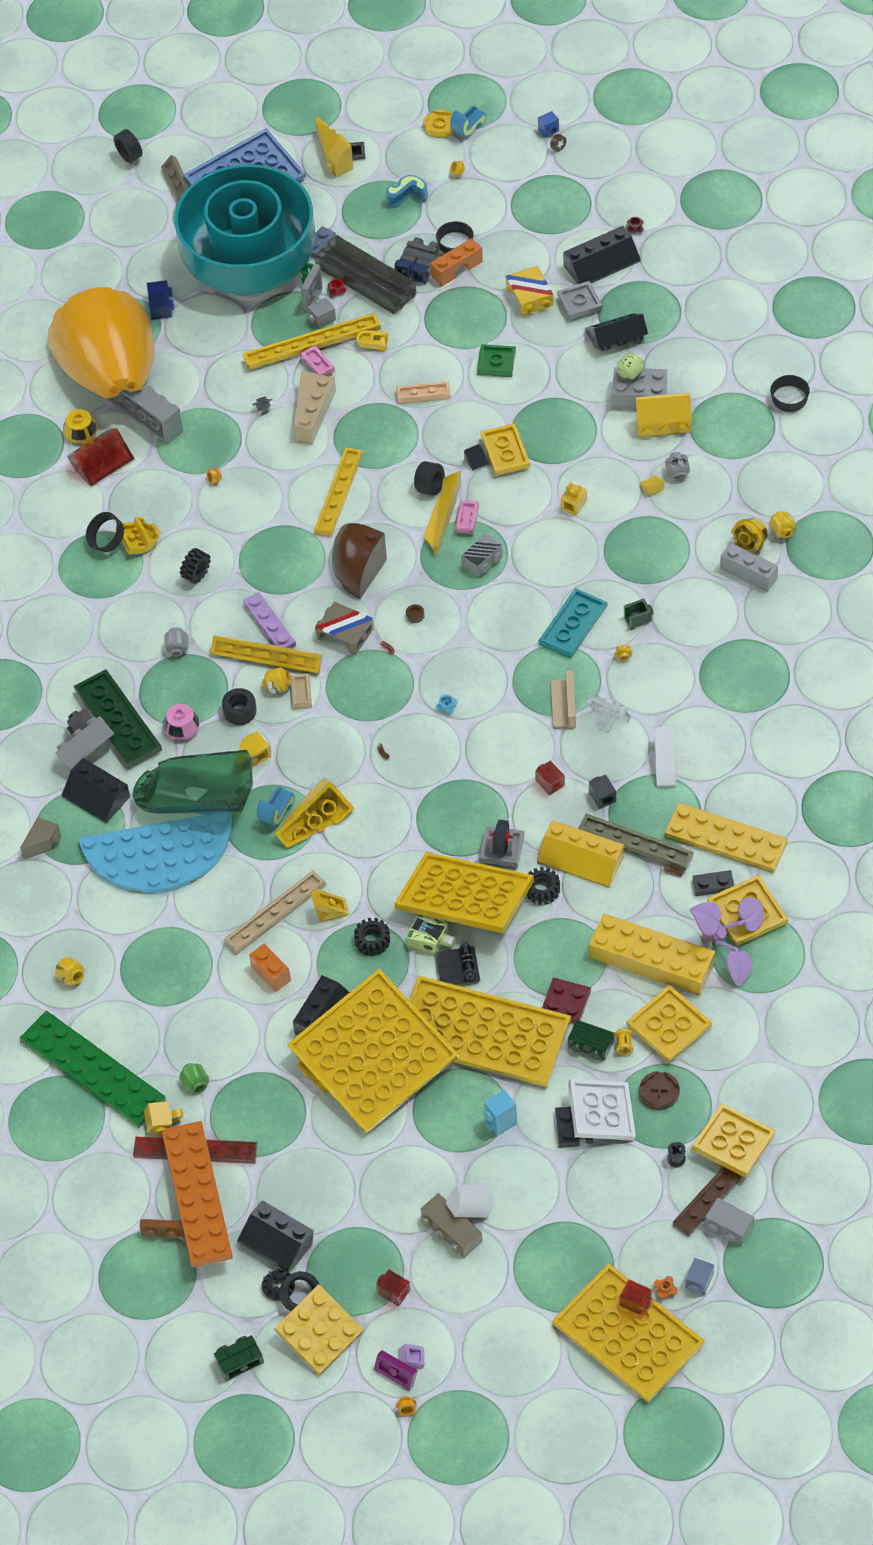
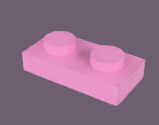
[301,345,335,376]

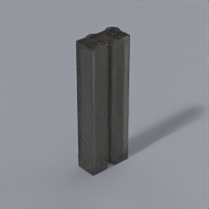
[314,235,416,314]

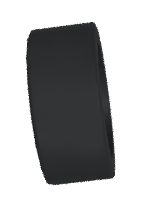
[113,129,143,163]
[279,1271,319,1311]

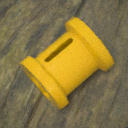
[615,1029,634,1055]

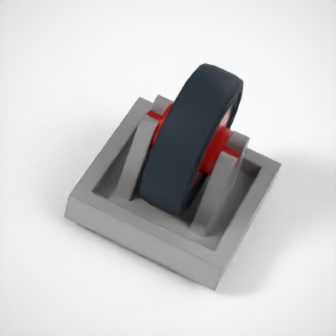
[479,820,525,867]

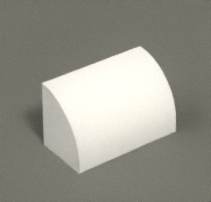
[446,1184,493,1218]

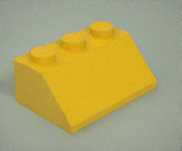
[636,392,692,437]

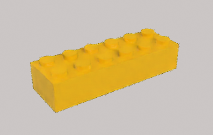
[589,913,715,995]

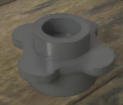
[252,396,272,410]

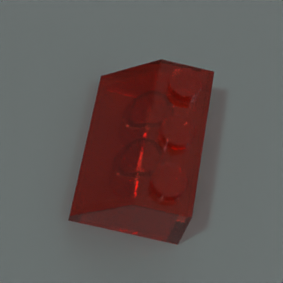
[67,428,135,486]

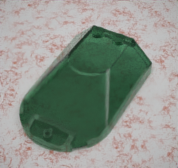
[133,750,253,815]

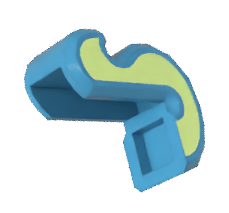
[450,106,486,137]
[386,175,428,206]
[257,787,295,827]

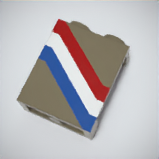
[315,601,374,655]

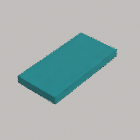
[538,588,608,658]

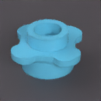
[436,695,458,714]

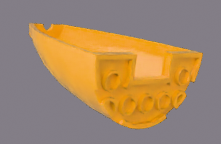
[48,287,155,399]

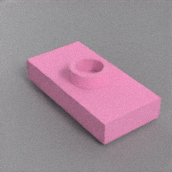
[455,500,479,534]

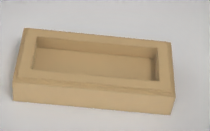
[291,673,312,709]

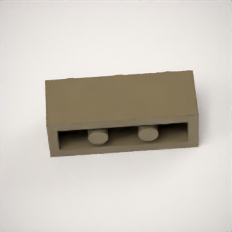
[420,1193,482,1258]

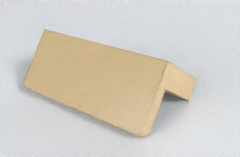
[551,670,576,729]

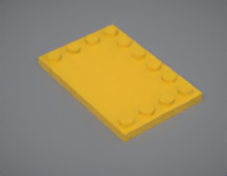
[394,852,534,934]
[552,1263,705,1403]

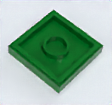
[477,344,516,377]

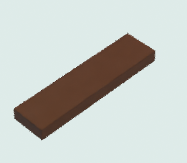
[673,1167,742,1237]

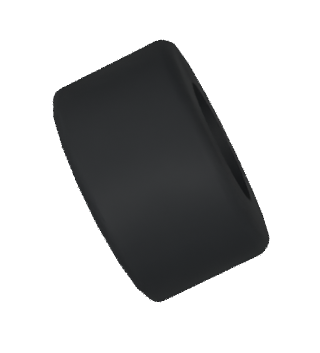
[414,461,445,496]
[222,688,257,725]

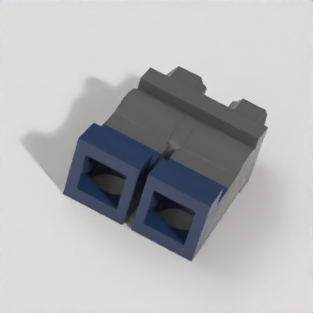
[394,237,439,284]

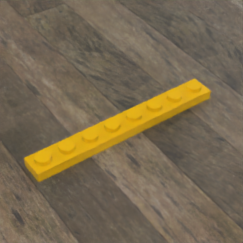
[243,313,381,370]

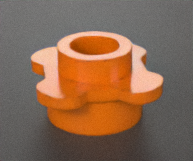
[654,1276,678,1299]

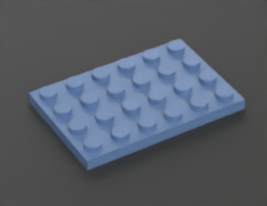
[183,128,306,186]

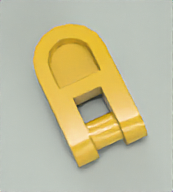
[356,330,389,352]

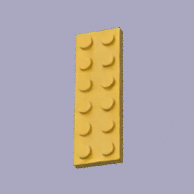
[664,802,788,873]

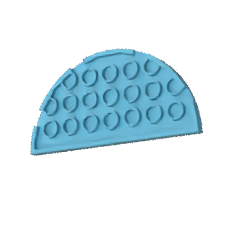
[79,810,232,893]

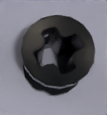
[667,1142,686,1168]

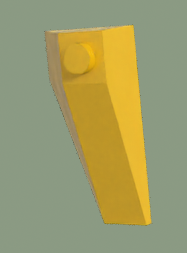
[315,117,353,178]
[274,778,355,848]

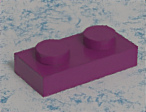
[374,1350,418,1390]

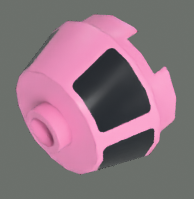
[163,704,200,741]

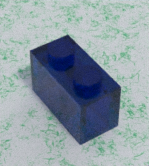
[147,280,175,320]

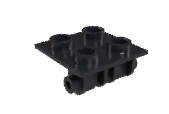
[435,941,480,985]

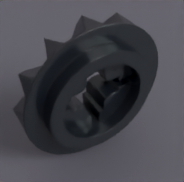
[261,1268,295,1301]

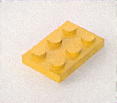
[480,423,530,476]

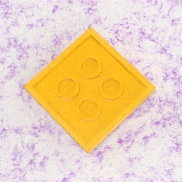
[707,875,788,947]
[626,985,712,1063]
[691,1103,776,1178]
[274,1284,364,1375]

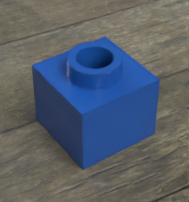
[538,111,559,137]

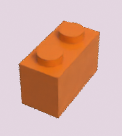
[249,943,291,992]

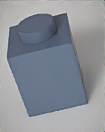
[685,1258,714,1295]

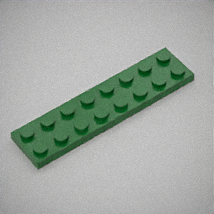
[19,1010,166,1128]

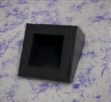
[349,141,365,160]
[464,444,488,471]

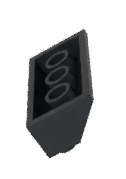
[563,225,641,284]

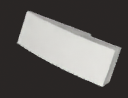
[655,727,676,788]

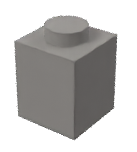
[308,298,336,329]

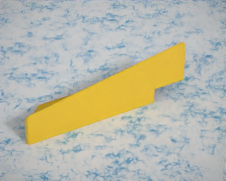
[424,471,461,555]

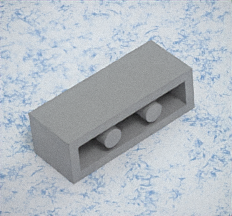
[720,543,778,592]
[55,716,114,771]

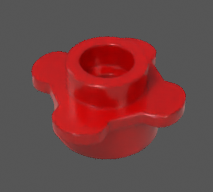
[327,279,346,296]

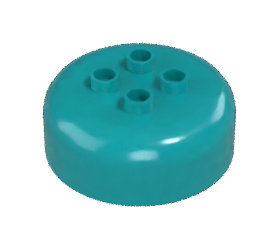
[174,164,316,295]

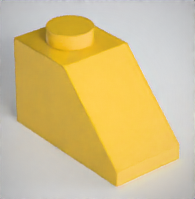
[236,731,272,775]

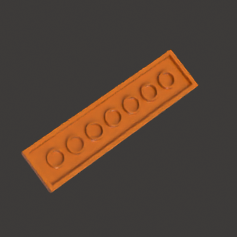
[162,1121,233,1268]

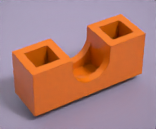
[430,238,483,286]

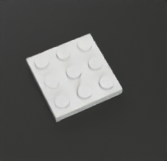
[568,1079,636,1140]

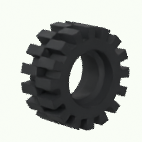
[179,548,211,584]
[526,867,560,905]
[354,918,390,956]

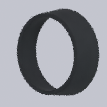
[436,221,474,254]
[770,375,810,412]
[86,512,124,552]

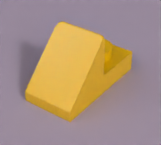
[311,889,349,921]

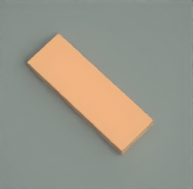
[396,381,451,404]

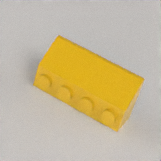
[537,820,624,888]

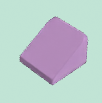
[398,1344,425,1368]

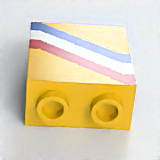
[505,265,554,316]

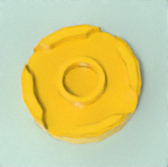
[423,110,454,138]

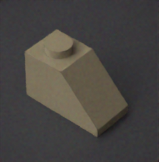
[20,817,61,859]

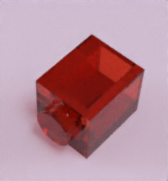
[535,760,565,796]
[376,1269,411,1306]
[619,1279,654,1316]

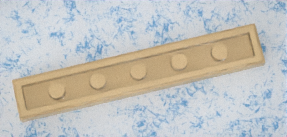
[224,870,326,954]

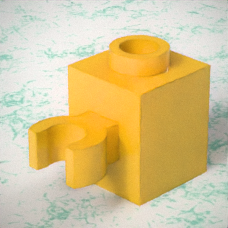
[561,481,587,516]
[144,1101,184,1135]

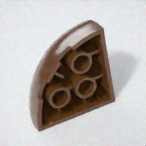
[332,523,387,599]

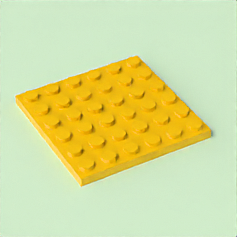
[287,968,459,1134]

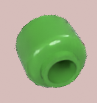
[179,1063,209,1094]

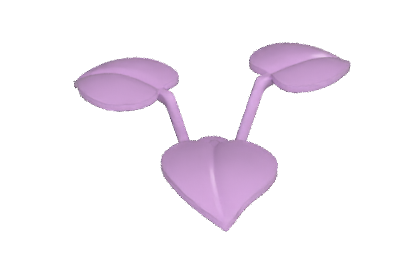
[690,897,764,986]

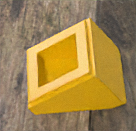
[639,476,664,497]

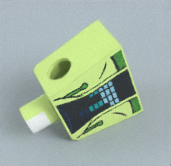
[405,914,456,954]

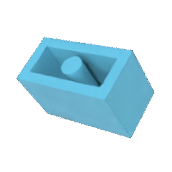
[484,1090,517,1136]

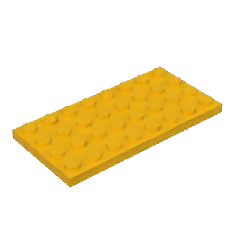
[409,975,571,1087]

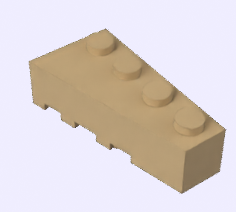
[294,370,336,444]

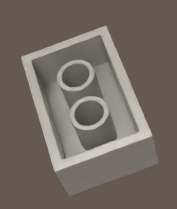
[612,367,668,409]

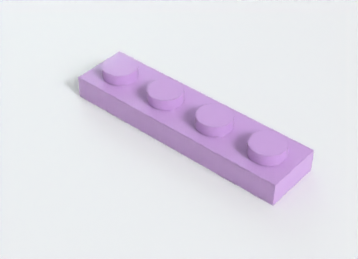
[243,592,296,649]

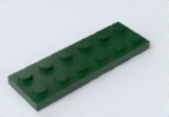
[74,669,162,767]

